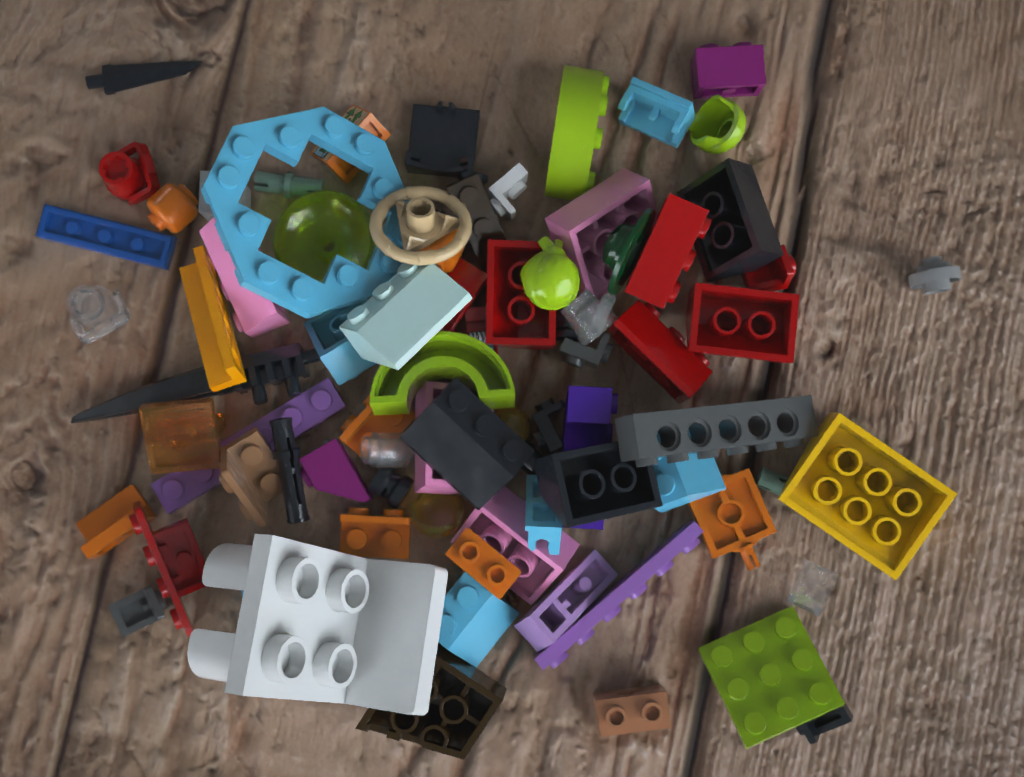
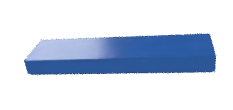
[35,204,178,271]

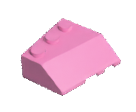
[545,168,658,314]
[199,217,290,338]

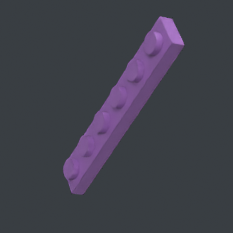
[150,377,347,514]
[533,520,704,670]

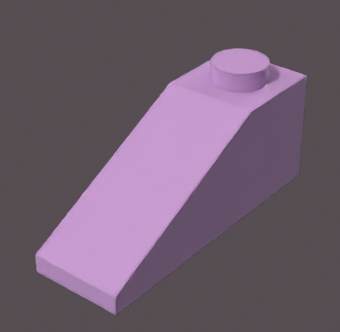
[514,550,618,652]

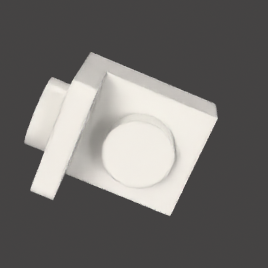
[488,163,528,221]

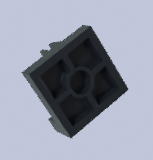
[405,101,480,178]

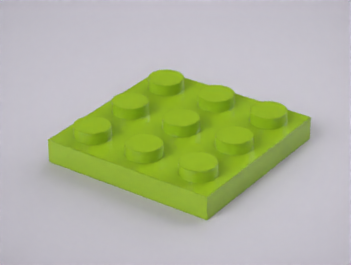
[698,606,845,749]

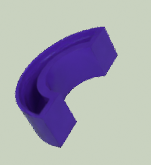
[562,385,618,530]

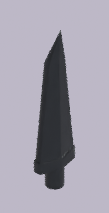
[85,61,203,95]

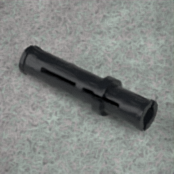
[269,417,310,524]

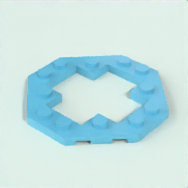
[201,107,409,319]

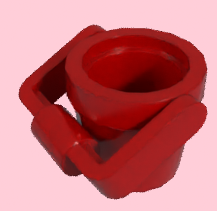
[98,142,160,205]

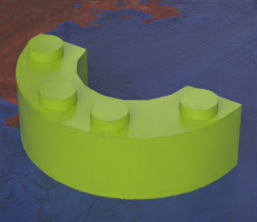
[544,65,610,200]
[370,331,515,416]

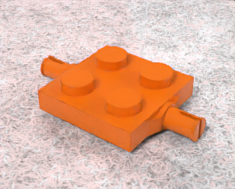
[688,468,777,571]

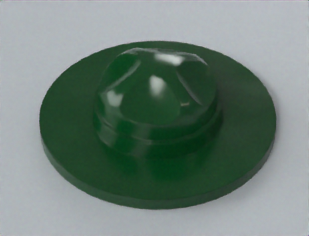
[603,208,655,296]

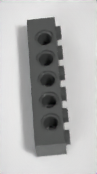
[615,395,818,467]

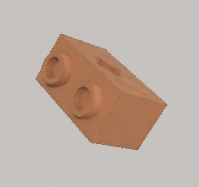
[592,684,672,737]

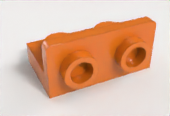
[339,394,415,467]
[339,507,412,559]
[445,528,521,600]

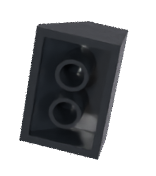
[677,158,784,282]
[399,377,535,510]
[533,441,663,528]

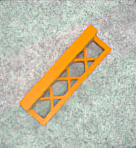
[179,245,247,392]

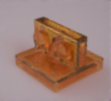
[138,398,226,474]

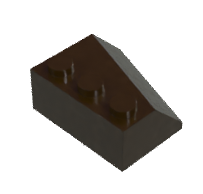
[355,643,507,760]

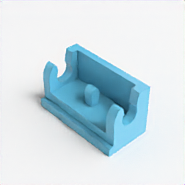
[618,77,695,148]
[525,474,562,555]

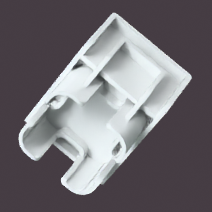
[187,534,448,715]

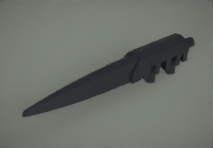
[71,342,322,423]

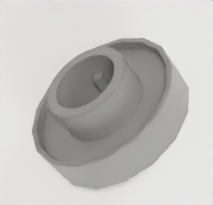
[908,256,962,295]

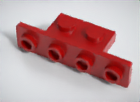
[129,501,206,637]

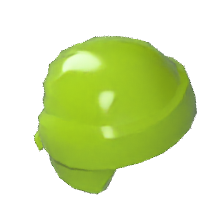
[688,94,746,154]
[520,236,580,310]

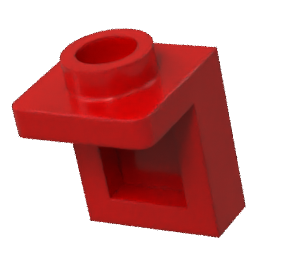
[741,244,796,291]

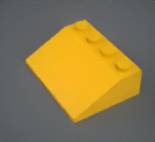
[777,412,957,580]

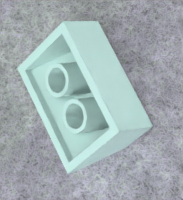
[339,263,473,370]

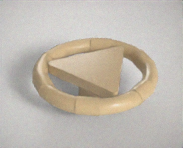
[369,185,472,266]

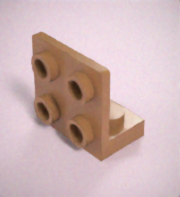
[218,426,283,528]

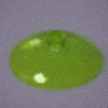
[273,190,376,283]

